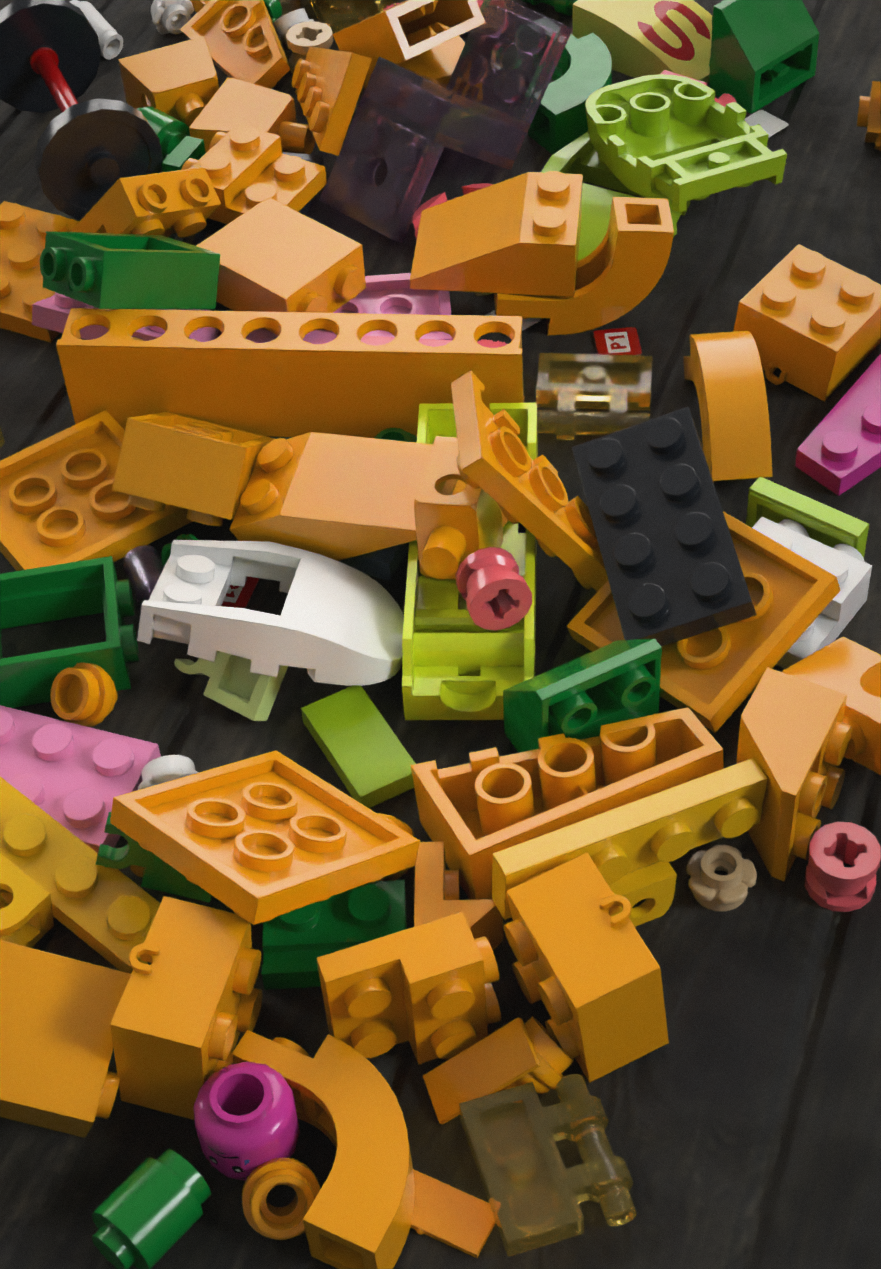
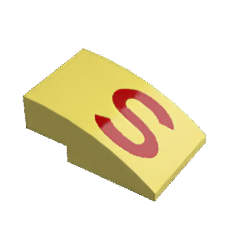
[573,0,712,83]

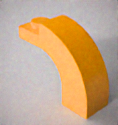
[494,197,674,335]
[683,330,772,481]
[231,1030,415,1269]

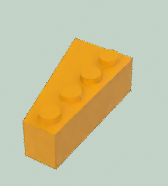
[411,707,724,900]

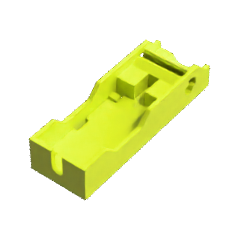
[402,403,538,720]

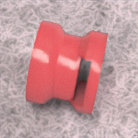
[455,547,532,631]
[805,821,881,912]

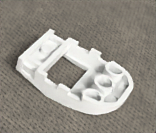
[137,540,404,686]

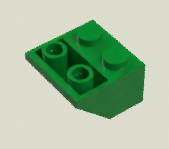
[709,0,819,114]
[503,639,662,752]

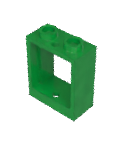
[40,231,220,309]
[0,556,140,708]

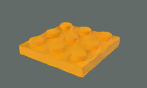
[0,201,80,343]
[0,410,193,571]
[567,511,841,733]
[110,750,420,925]

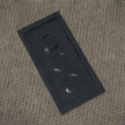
[572,407,757,647]

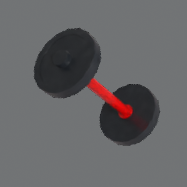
[0,0,163,220]

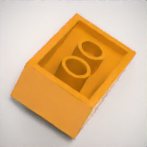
[410,171,583,297]
[112,412,275,526]
[230,432,433,561]

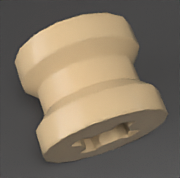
[286,21,333,74]

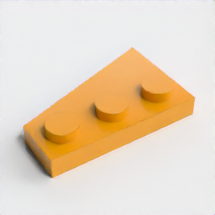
[180,0,291,89]

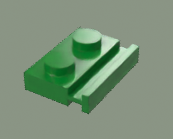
[262,880,407,990]

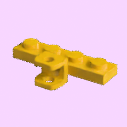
[492,758,768,927]
[0,776,160,974]

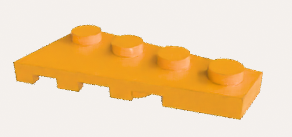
[291,47,372,156]
[451,370,608,592]

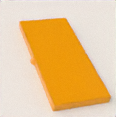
[423,1017,540,1124]
[410,1169,502,1258]

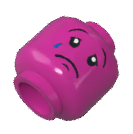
[193,1061,300,1181]

